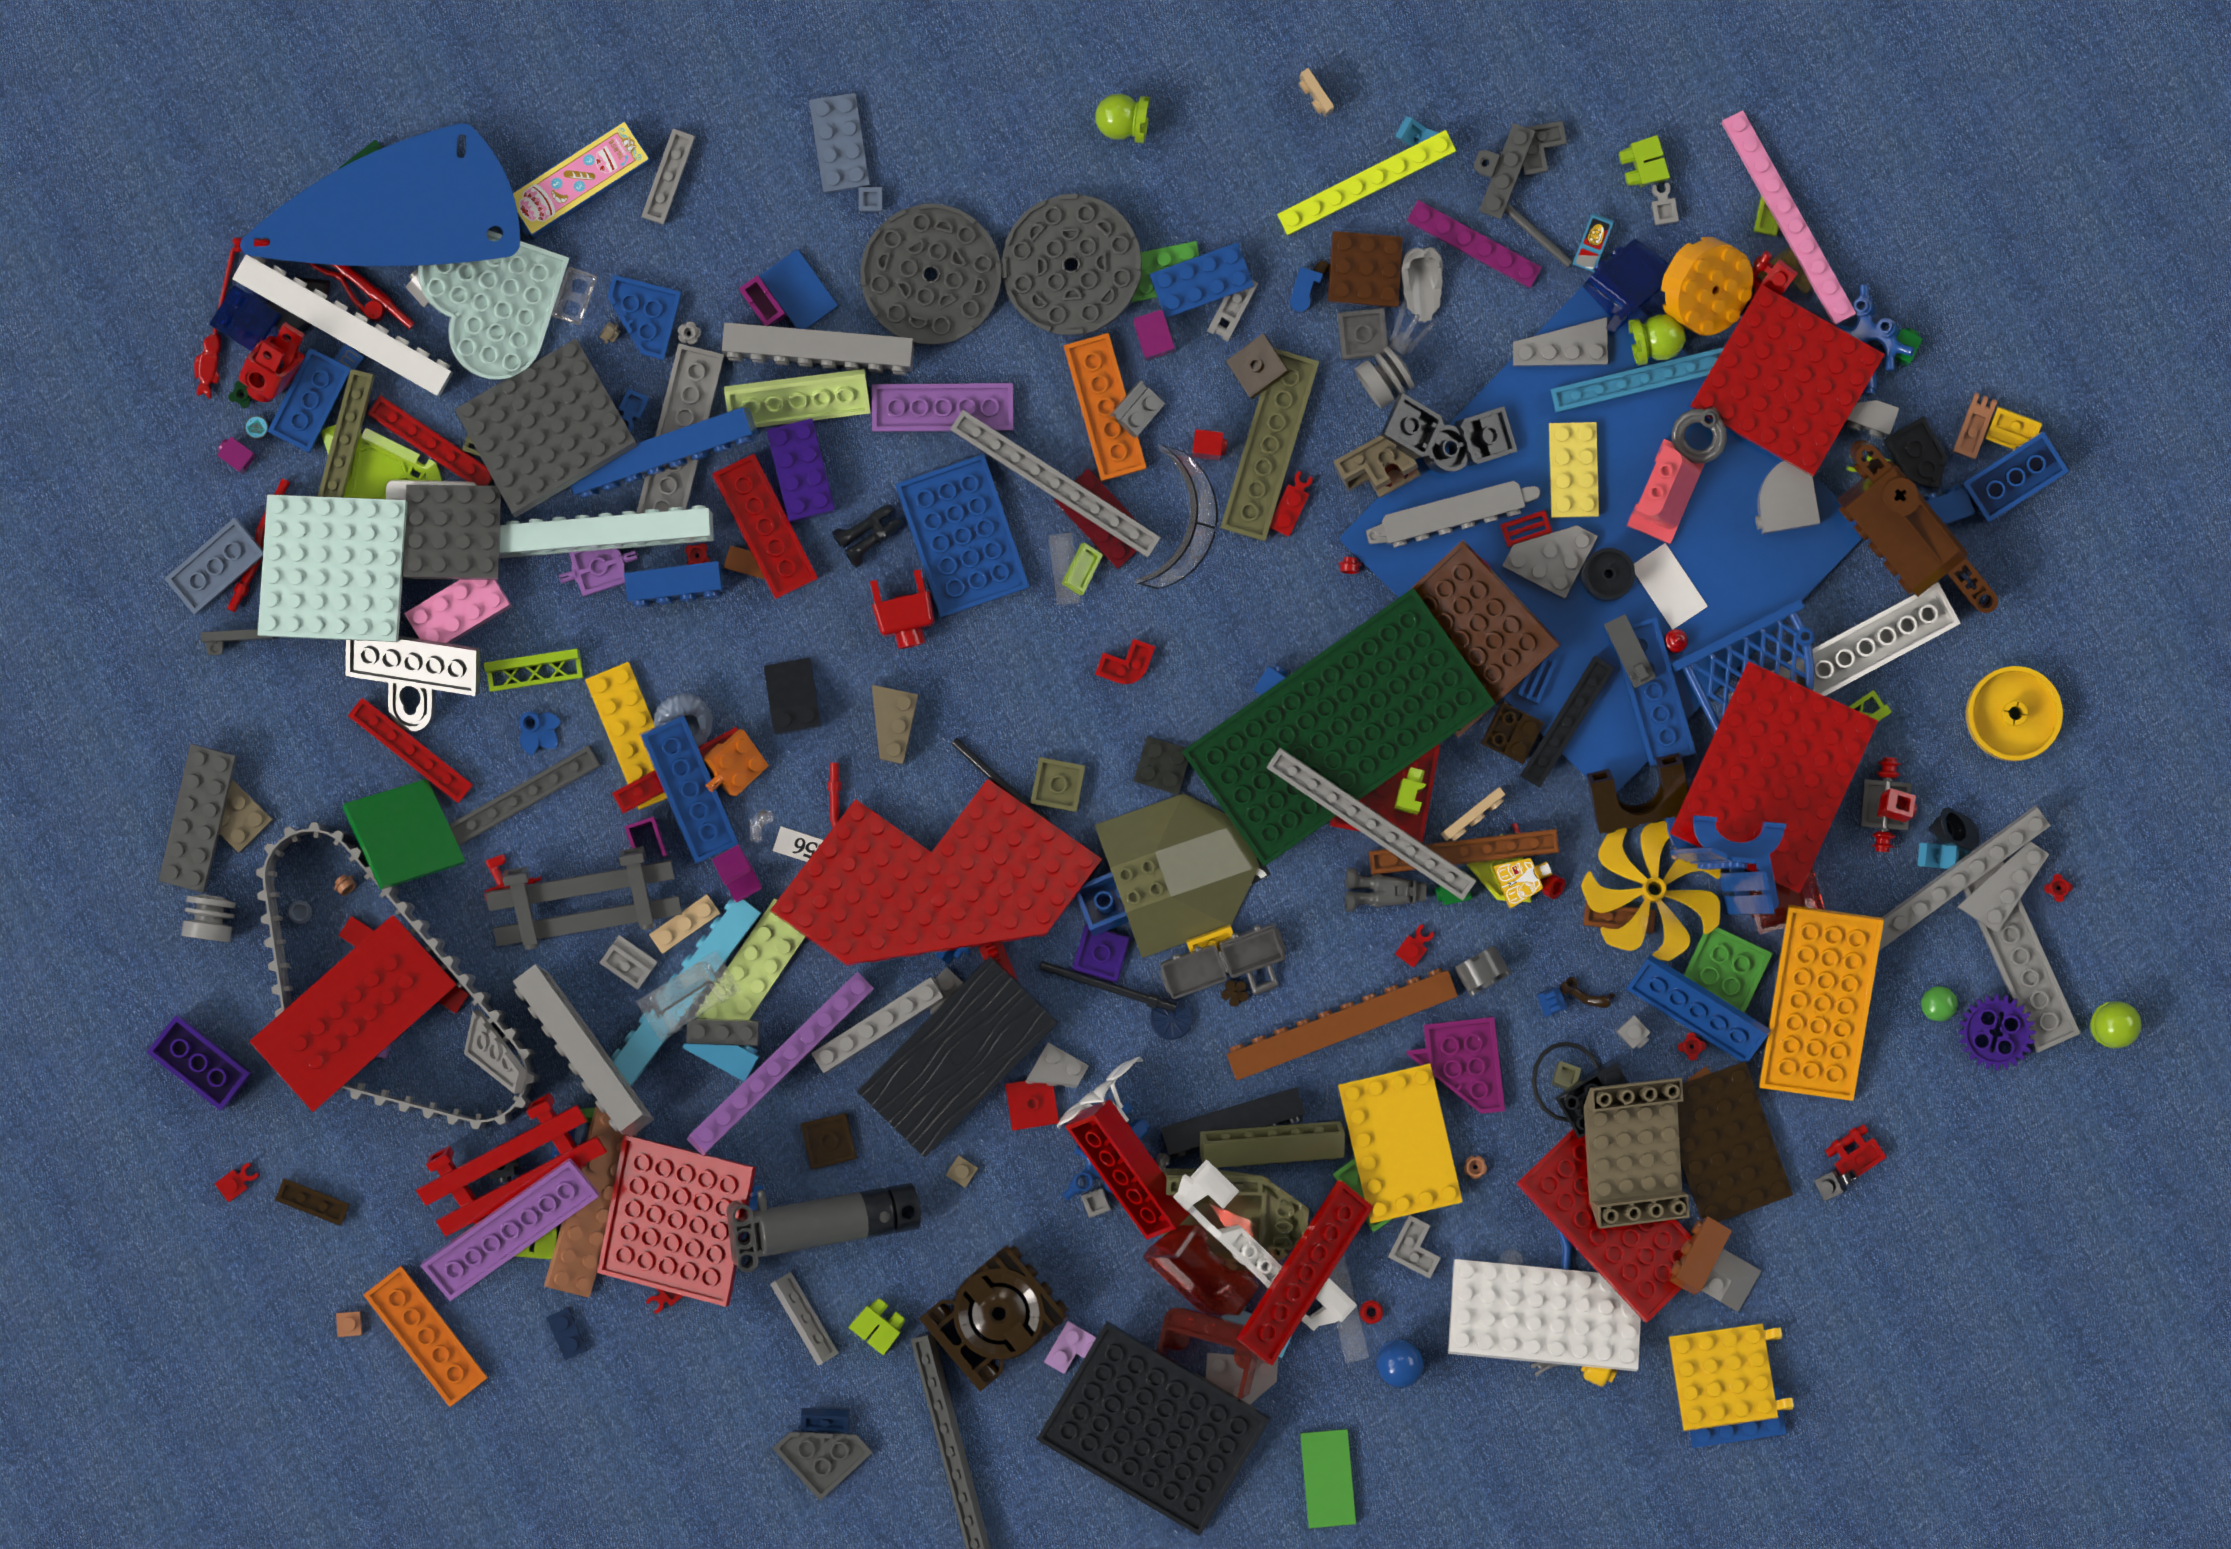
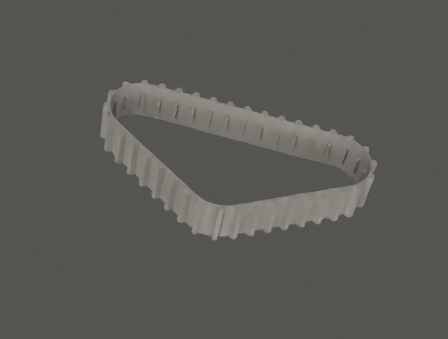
[256,822,540,1129]

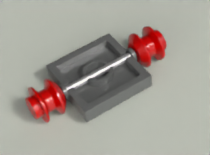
[1860,757,1912,853]

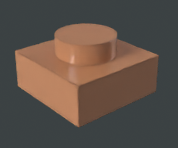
[336,1311,363,1337]

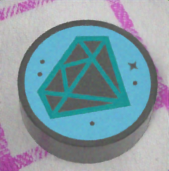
[245,416,269,440]

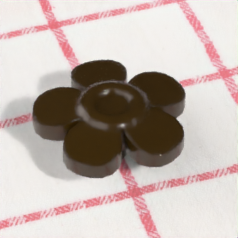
[1221,980,1248,1007]

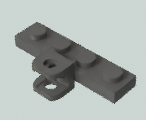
[1473,123,1536,220]

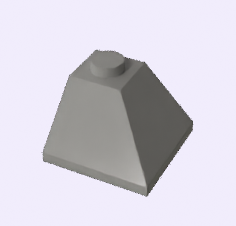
[1701,1249,1761,1312]

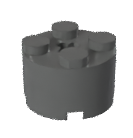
[1455,945,1512,997]

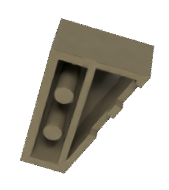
[872,685,919,765]

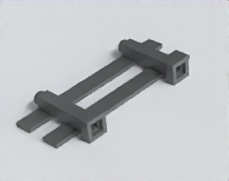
[485,846,682,950]

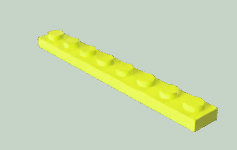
[1277,130,1457,236]

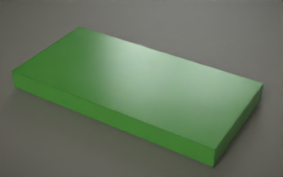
[1300,1429,1356,1528]

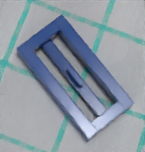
[1517,656,1558,704]

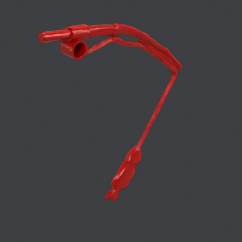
[194,237,415,400]

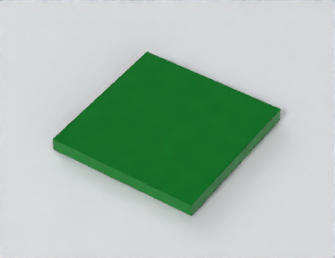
[342,779,465,890]

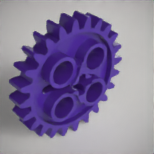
[1958,993,2036,1071]

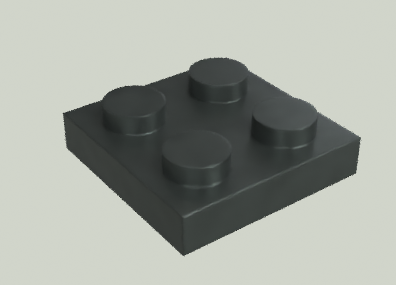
[1133,736,1189,795]

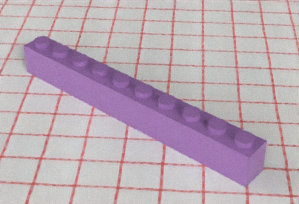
[687,972,874,1156]

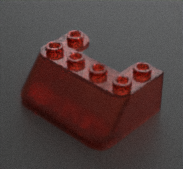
[1143,1225,1260,1316]

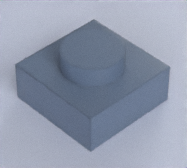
[859,187,883,212]

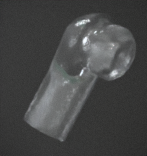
[750,810,774,842]

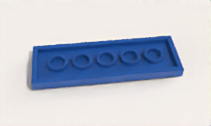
[1617,617,1696,766]
[640,715,739,863]
[1626,954,1770,1064]

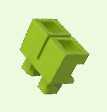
[1618,135,1670,188]
[1394,767,1426,815]
[848,1298,906,1356]

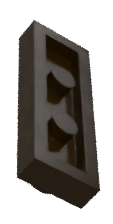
[275,1178,350,1226]

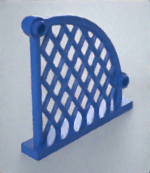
[1671,599,1815,732]

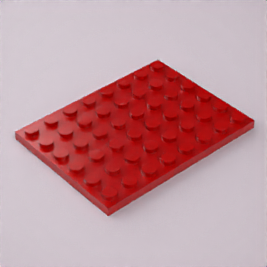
[1669,661,1878,893]

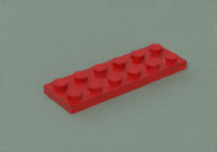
[712,454,818,600]

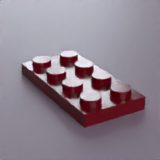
[1054,469,1140,570]

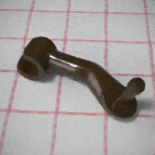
[1560,977,1615,1008]

